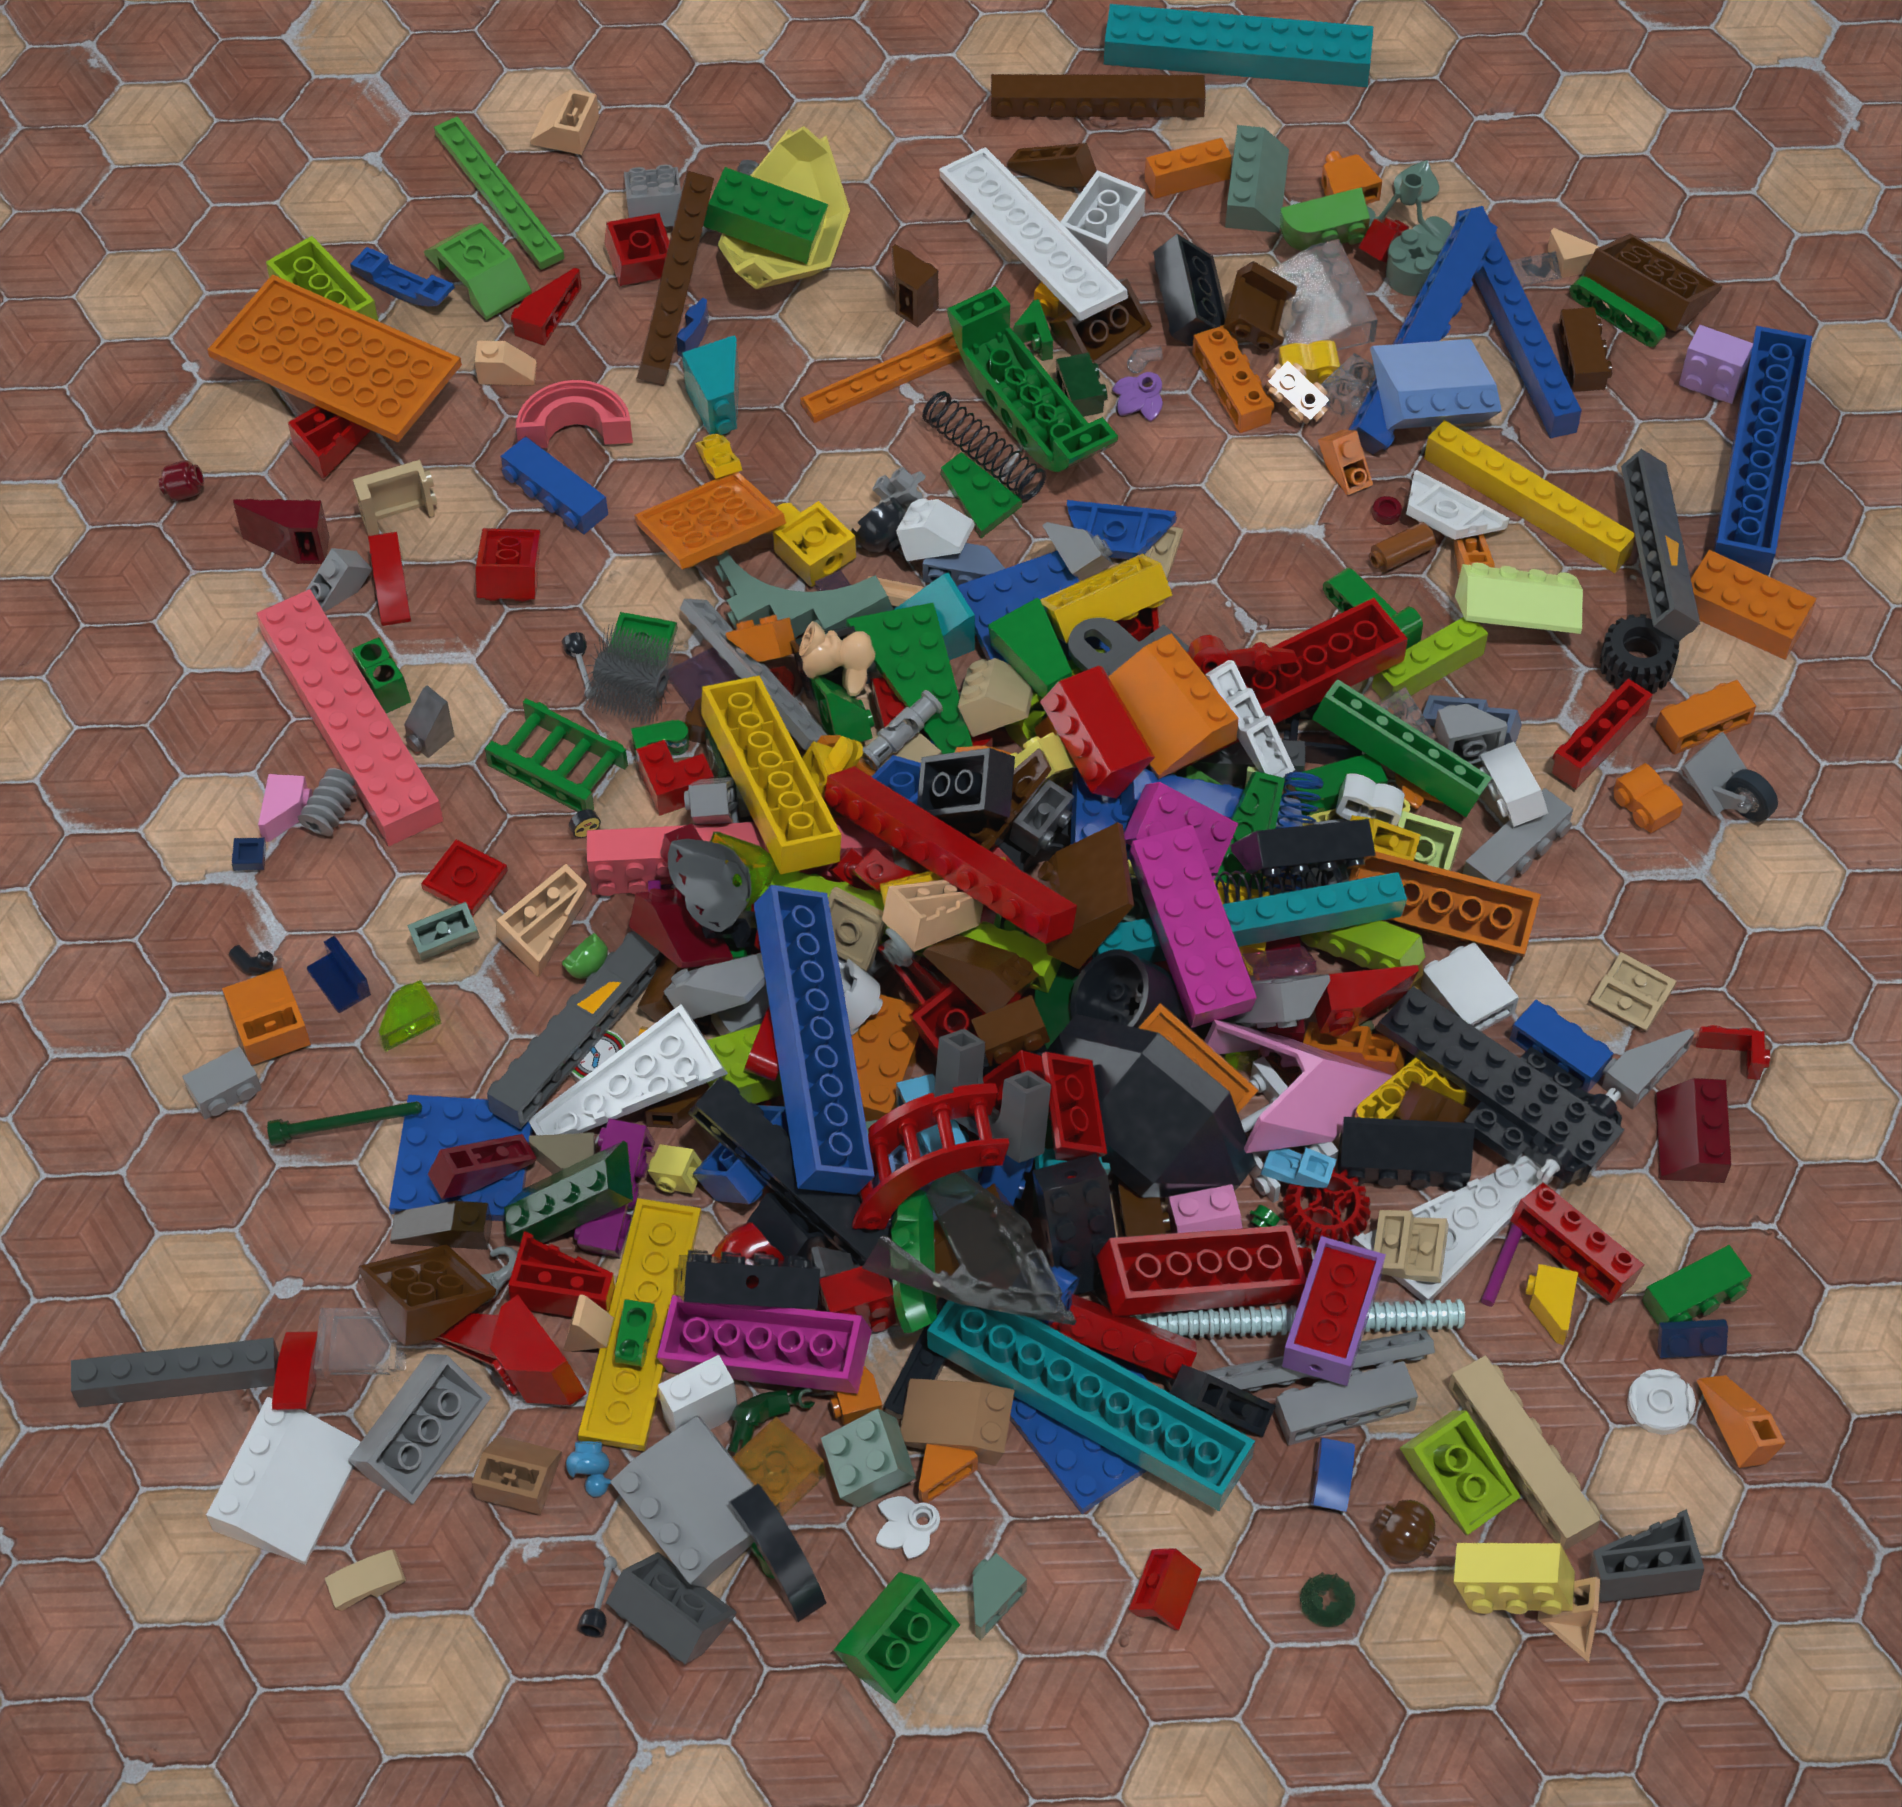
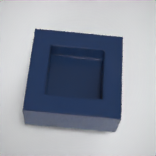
[232,837,266,871]

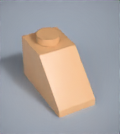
[475,341,537,385]

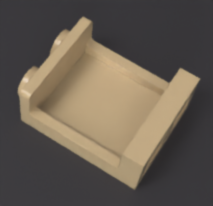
[353,460,438,536]

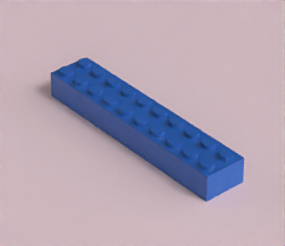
[1713,326,1813,575]
[754,885,875,1194]

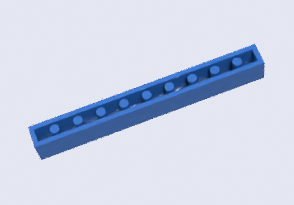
[1455,206,1582,439]
[1349,208,1498,455]

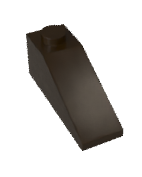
[390,1201,492,1250]

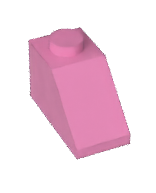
[258,774,312,842]

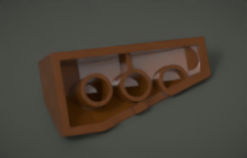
[949,748,1052,852]

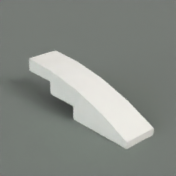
[1205,660,1295,778]

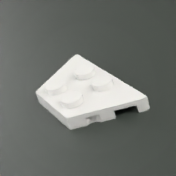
[1406,470,1510,540]

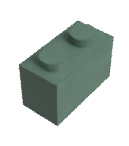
[407,902,480,960]

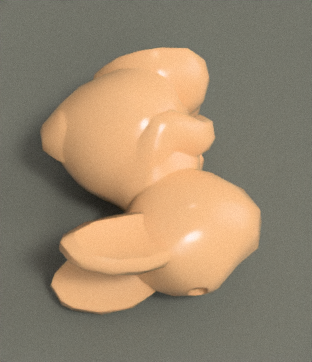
[799,621,875,696]

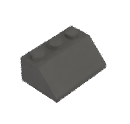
[606,1552,737,1664]

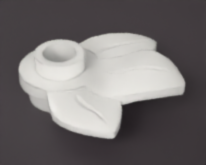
[876,1496,940,1559]

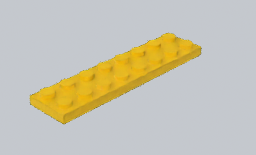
[578,1198,702,1451]

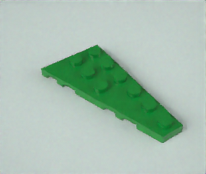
[846,603,973,754]

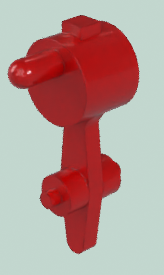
[1187,635,1297,675]

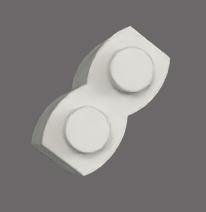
[1336,773,1405,826]

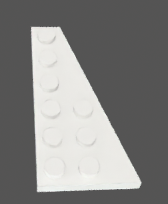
[528,1004,728,1135]
[1352,1155,1554,1302]

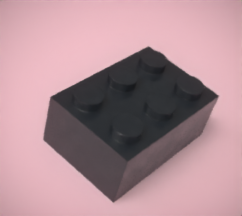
[917,748,1015,825]

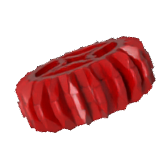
[1282,1168,1371,1247]

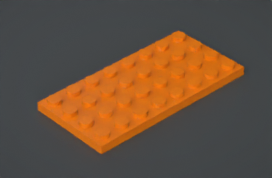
[207,274,462,443]

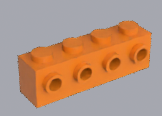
[1192,325,1274,433]

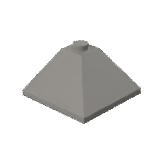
[663,953,766,1019]

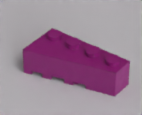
[574,1119,655,1258]

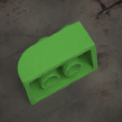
[1280,187,1370,252]

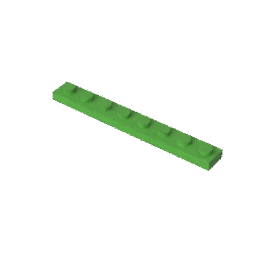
[434,116,565,270]

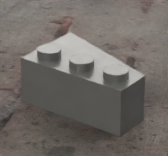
[1589,1509,1704,1602]

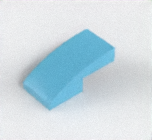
[1260,1148,1337,1188]

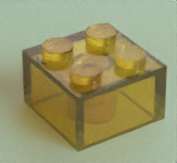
[732,1417,825,1517]

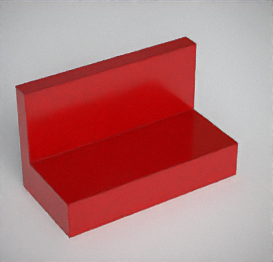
[1129,1548,1202,1630]

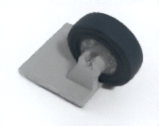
[1681,732,1778,822]

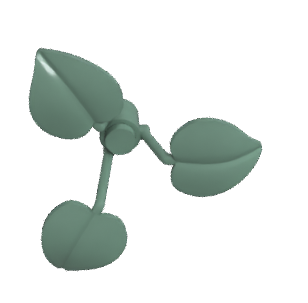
[1367,160,1452,246]

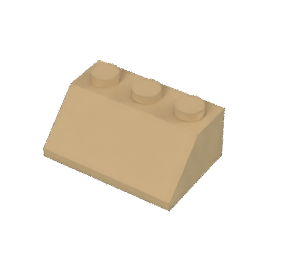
[958,658,1034,737]

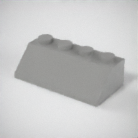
[1211,974,1330,1028]
[348,1354,491,1504]

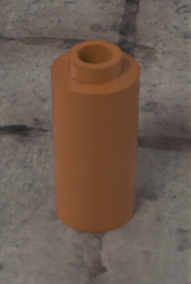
[1369,522,1436,572]

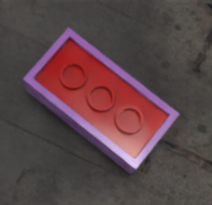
[1282,1236,1386,1386]

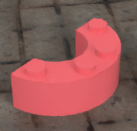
[516,380,633,448]

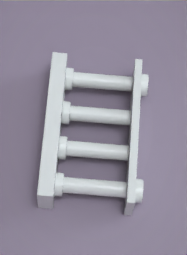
[1241,1057,1339,1203]

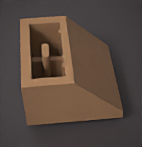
[472,1435,562,1515]

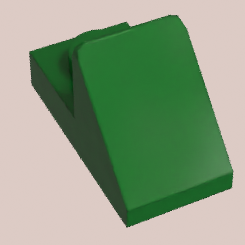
[1013,299,1053,361]

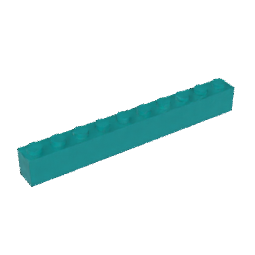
[1092,872,1407,963]

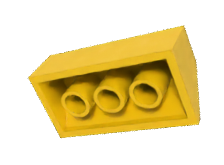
[1040,554,1172,644]

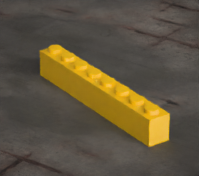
[1424,420,1635,573]

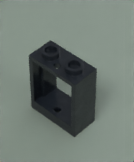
[1283,702,1362,765]

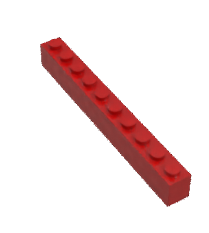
[824,766,1077,944]

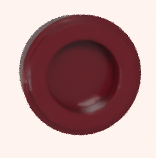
[1372,496,1402,525]

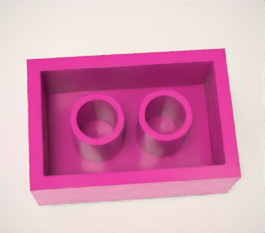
[1124,782,1239,880]

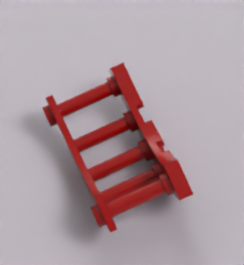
[828,847,1019,894]
[852,1083,1010,1230]

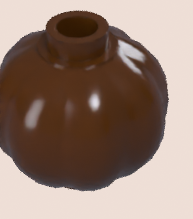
[1374,1500,1440,1563]

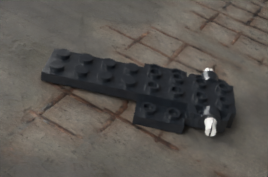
[1376,986,1625,1183]

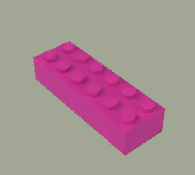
[1128,825,1257,1028]
[657,1295,872,1394]

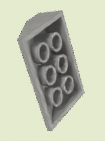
[610,1416,754,1588]

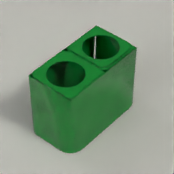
[352,637,411,713]

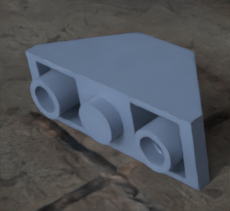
[923,543,1005,586]

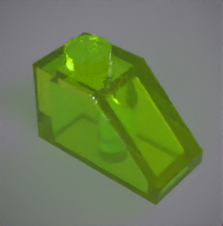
[378,980,442,1052]

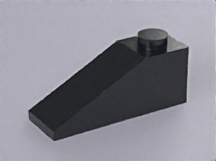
[1170,1364,1276,1437]

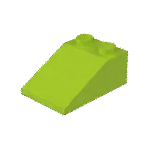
[1400,1410,1521,1535]

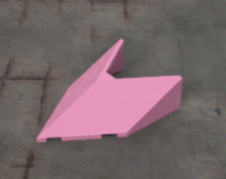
[1205,1019,1393,1153]

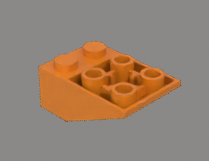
[222,968,311,1065]

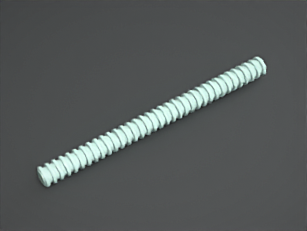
[1129,1299,1465,1339]

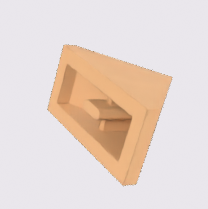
[1547,228,1599,278]
[563,1295,614,1352]

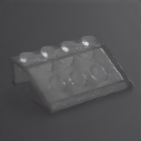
[1270,239,1378,351]

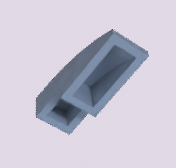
[1421,695,1522,746]

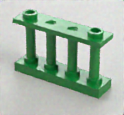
[485,698,628,812]

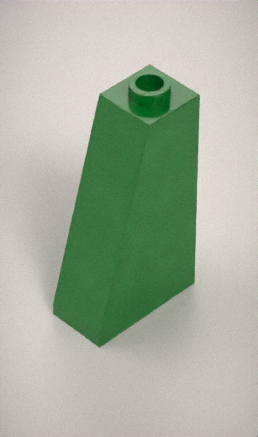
[988,597,1073,699]

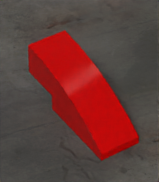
[368,532,411,626]
[272,1331,321,1410]

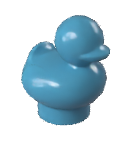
[566,1441,611,1497]

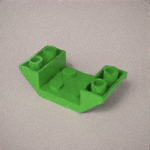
[424,223,532,320]

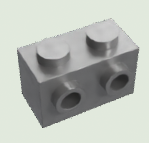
[1009,779,1074,856]

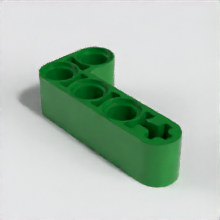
[1323,568,1423,649]

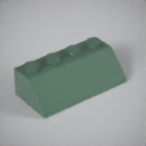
[1225,125,1289,233]

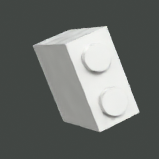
[1421,942,1519,1032]
[658,1355,737,1433]

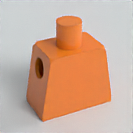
[1321,151,1382,204]

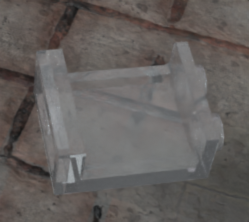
[314,1308,406,1383]

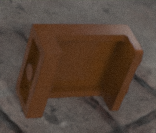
[1224,261,1297,352]

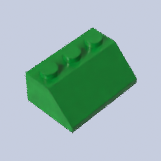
[834,1572,960,1704]

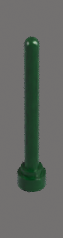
[267,1101,422,1146]

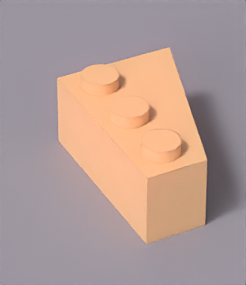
[496,864,587,978]
[882,880,983,952]

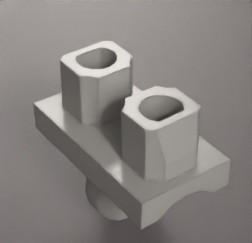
[872,467,926,511]

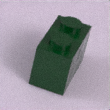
[1056,352,1108,417]

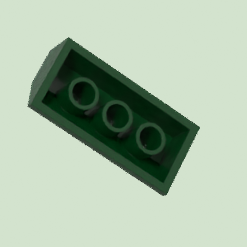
[504,1141,633,1243]

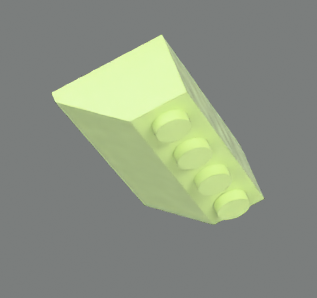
[1455,563,1583,634]

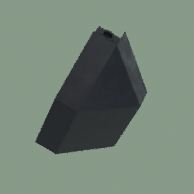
[1048,1014,1256,1197]

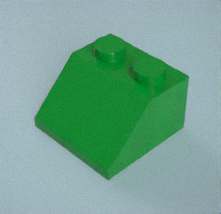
[811,675,874,742]

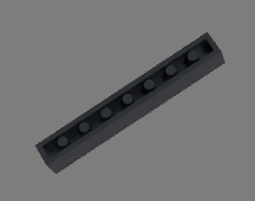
[687,1077,893,1283]

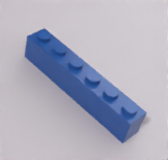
[1121,769,1303,829]

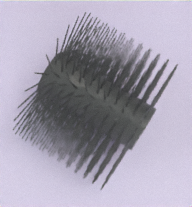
[583,623,678,725]

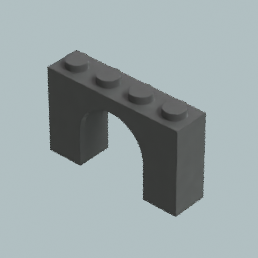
[934,1029,1051,1163]

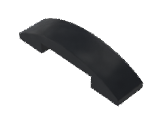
[729,1484,827,1622]

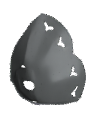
[668,839,751,932]

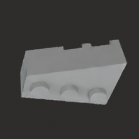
[684,777,739,825]

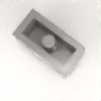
[182,1046,262,1120]

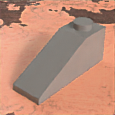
[1602,1029,1695,1110]

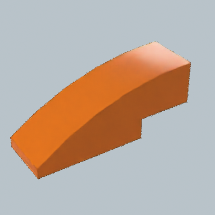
[1303,1022,1408,1076]

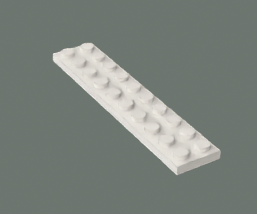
[939,147,1128,321]

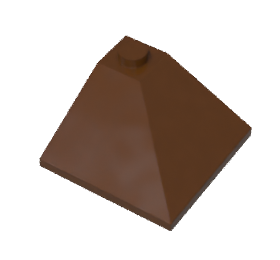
[359,1244,496,1346]

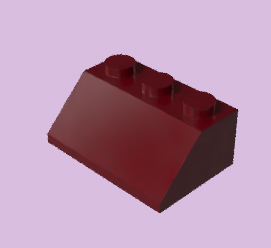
[1655,1078,1732,1183]

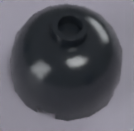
[851,497,906,553]

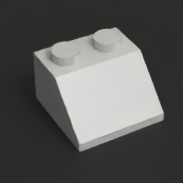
[896,498,975,561]

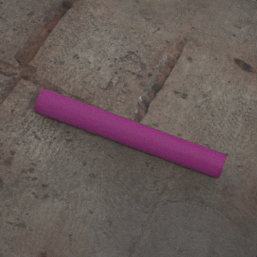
[1481,1223,1523,1307]

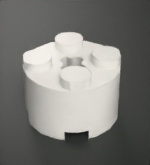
[839,959,883,1035]

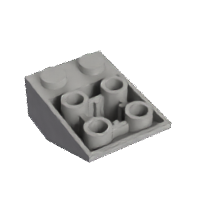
[624,165,681,227]

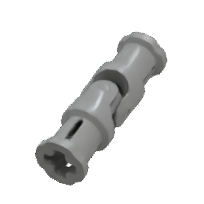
[862,690,943,770]

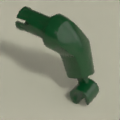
[728,1387,815,1455]

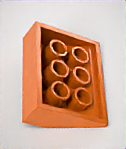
[1108,633,1239,779]

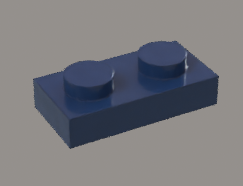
[1657,1319,1728,1358]

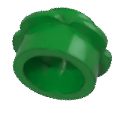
[1250,1204,1280,1228]

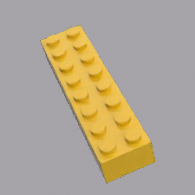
[701,675,841,875]

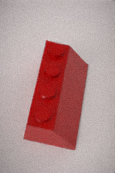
[1040,666,1155,798]

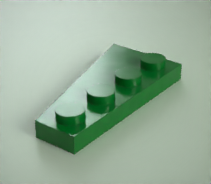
[1214,771,1285,891]

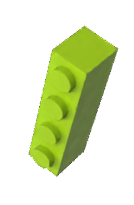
[1372,617,1488,708]
[1300,920,1426,969]

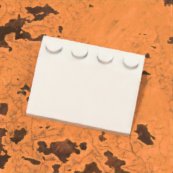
[206,1397,361,1565]

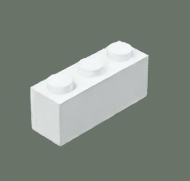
[1479,742,1548,827]

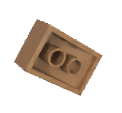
[900,1379,1014,1466]

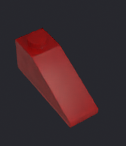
[511,268,582,346]

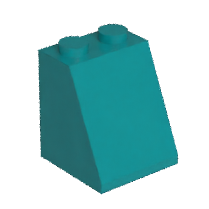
[682,335,740,435]
[894,573,975,661]

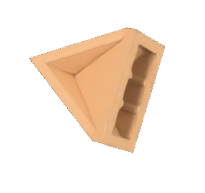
[1538,1577,1600,1663]

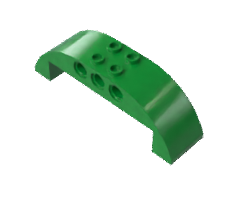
[947,286,1118,472]

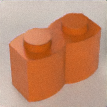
[1613,763,1683,833]

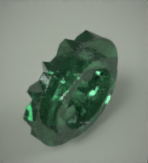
[1300,1572,1355,1627]

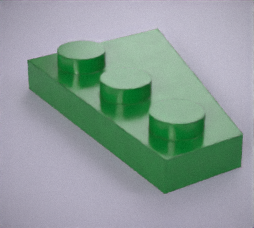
[941,452,1022,538]

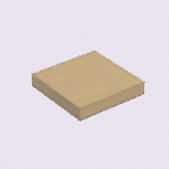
[828,887,887,971]

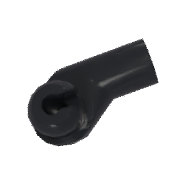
[228,945,274,974]

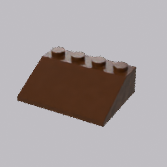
[1584,233,1723,332]
[1038,822,1134,969]

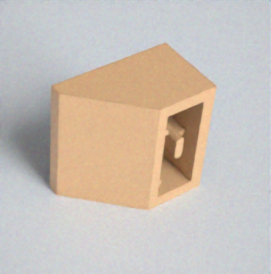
[530,89,599,155]

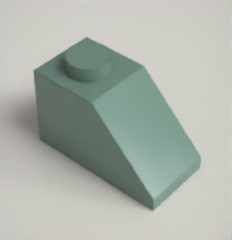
[972,1553,1027,1641]

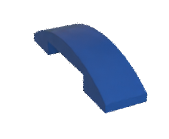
[350,247,455,306]

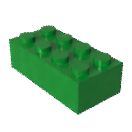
[703,167,828,264]

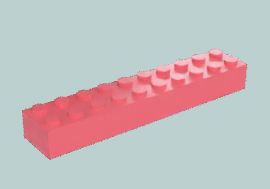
[256,589,443,847]
[587,817,894,896]

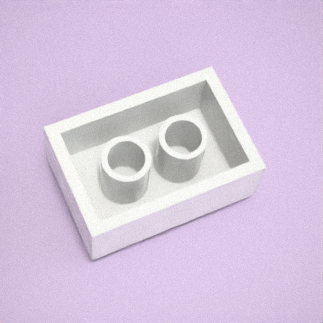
[1060,171,1146,267]

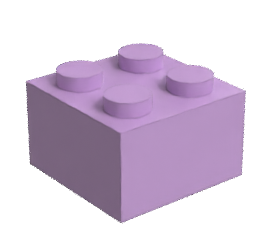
[1679,325,1753,404]

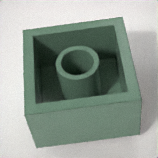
[821,1409,916,1507]

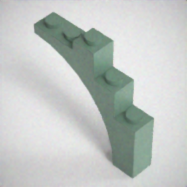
[715,550,894,637]

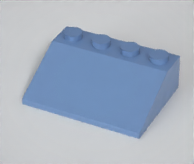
[1370,339,1502,430]

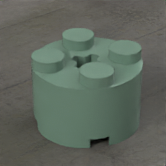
[1385,229,1443,296]

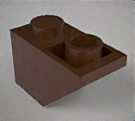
[645,1082,710,1129]

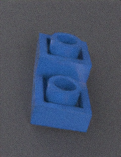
[676,298,709,357]
[1311,1437,1355,1512]

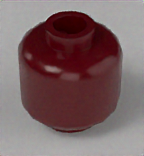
[158,460,204,501]

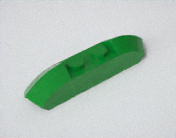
[891,1189,937,1333]

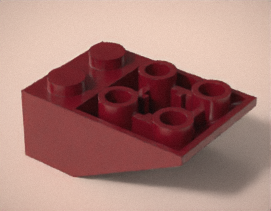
[233,499,330,564]

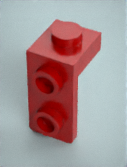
[1696,1025,1770,1080]

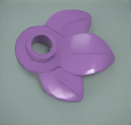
[1112,372,1163,422]

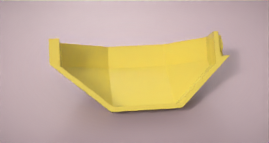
[718,126,850,289]

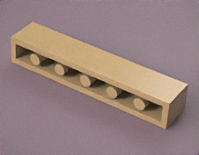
[1448,1355,1601,1550]

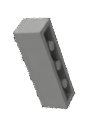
[1463,788,1573,886]
[1275,1361,1418,1446]

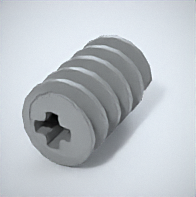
[298,768,357,836]

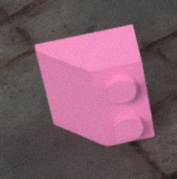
[1167,1184,1242,1233]

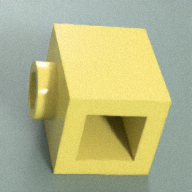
[648,1144,702,1194]

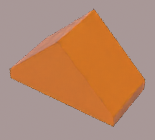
[918,1444,978,1503]

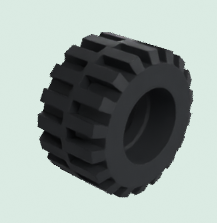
[1599,614,1680,694]

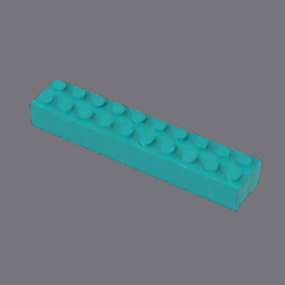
[1104,4,1374,88]
[927,1279,1255,1511]

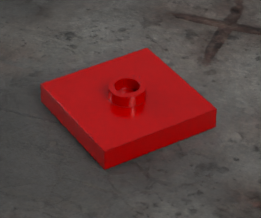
[421,839,508,916]

